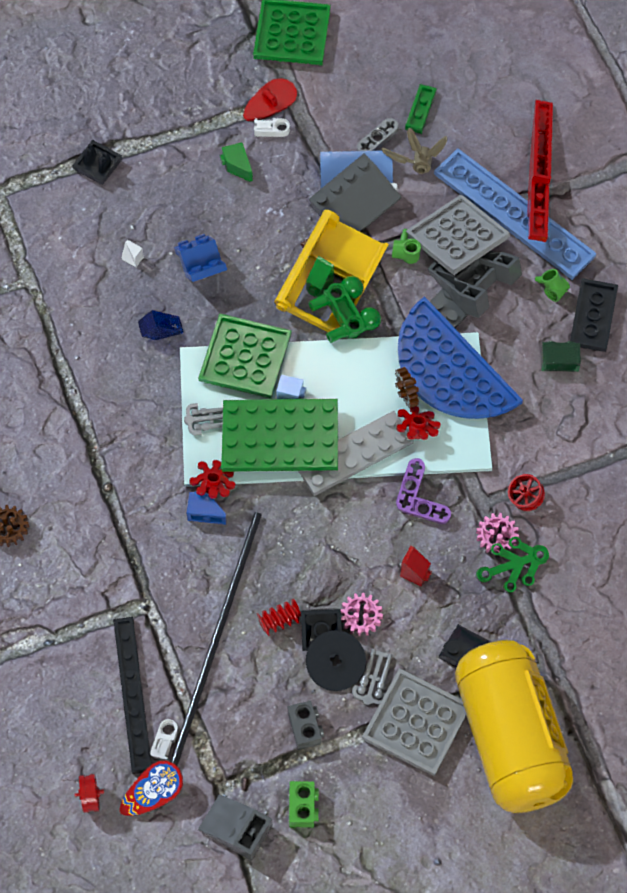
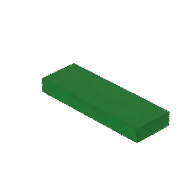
[405,84,437,134]

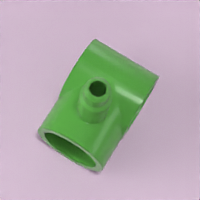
[392,229,421,264]
[535,269,570,302]

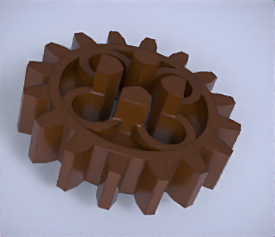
[395,367,419,408]
[0,505,30,547]

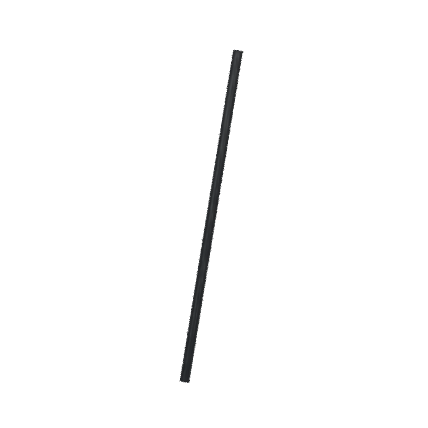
[170,512,262,766]

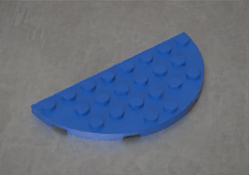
[398,296,523,419]

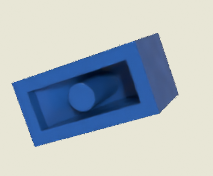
[186,491,226,525]

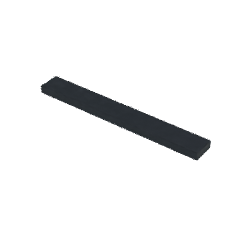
[113,616,152,774]

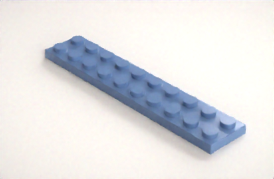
[434,148,597,280]

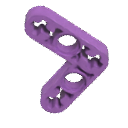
[396,458,451,524]

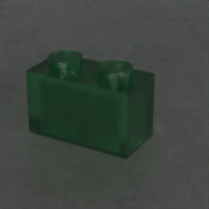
[541,341,581,372]

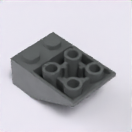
[198,794,273,861]

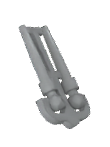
[184,403,223,435]
[352,649,392,706]

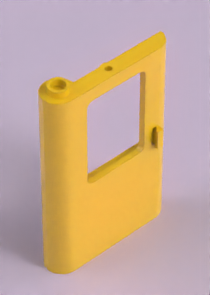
[274,210,389,332]

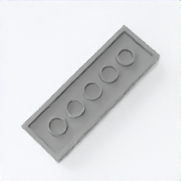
[298,411,414,496]

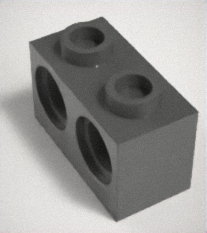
[287,700,324,750]

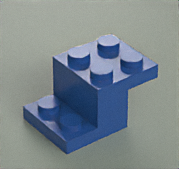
[174,234,227,282]

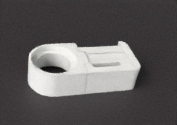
[254,118,290,137]
[150,719,178,761]

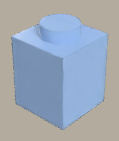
[277,375,306,399]

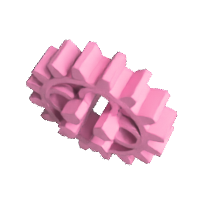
[476,513,519,553]
[341,593,383,636]

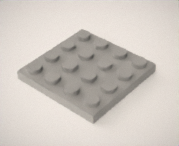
[406,194,510,275]
[362,668,467,777]

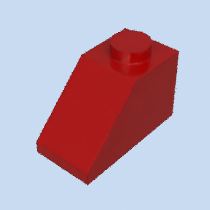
[400,546,432,586]

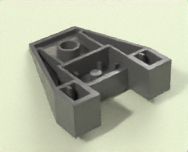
[428,251,522,318]

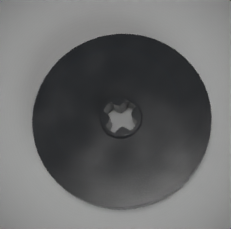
[306,630,366,691]

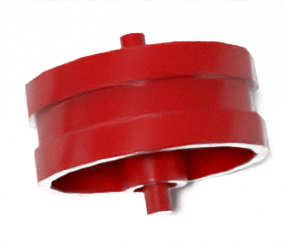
[508,474,545,511]
[75,774,104,813]

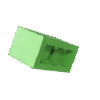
[289,781,319,828]

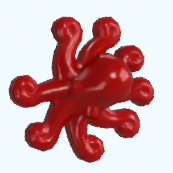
[396,406,441,440]
[189,460,235,498]

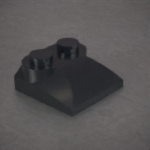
[301,608,342,651]
[439,624,491,668]

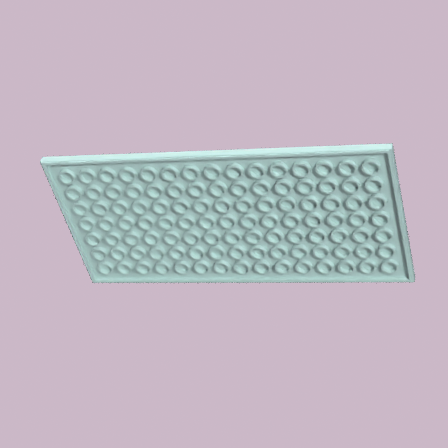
[180,332,492,487]

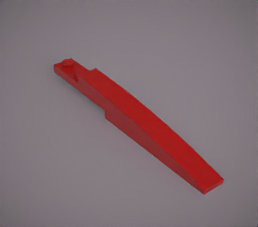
[527,100,553,242]

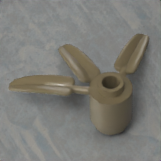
[382,128,447,174]

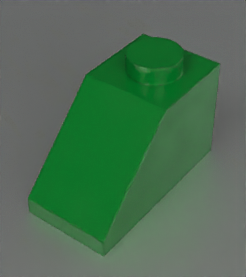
[220,142,253,182]
[306,256,334,297]

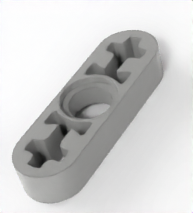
[357,118,398,151]

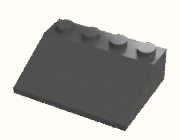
[309,153,402,232]

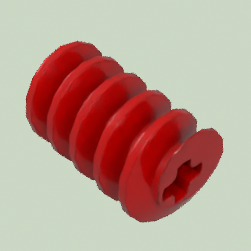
[257,599,301,636]

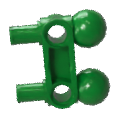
[308,276,381,343]

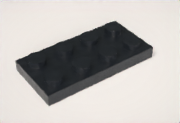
[569,278,618,352]

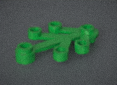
[476,537,549,593]

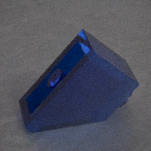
[138,310,184,340]

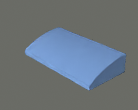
[320,151,393,188]

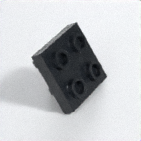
[72,140,123,185]

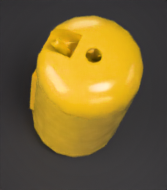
[455,640,574,813]

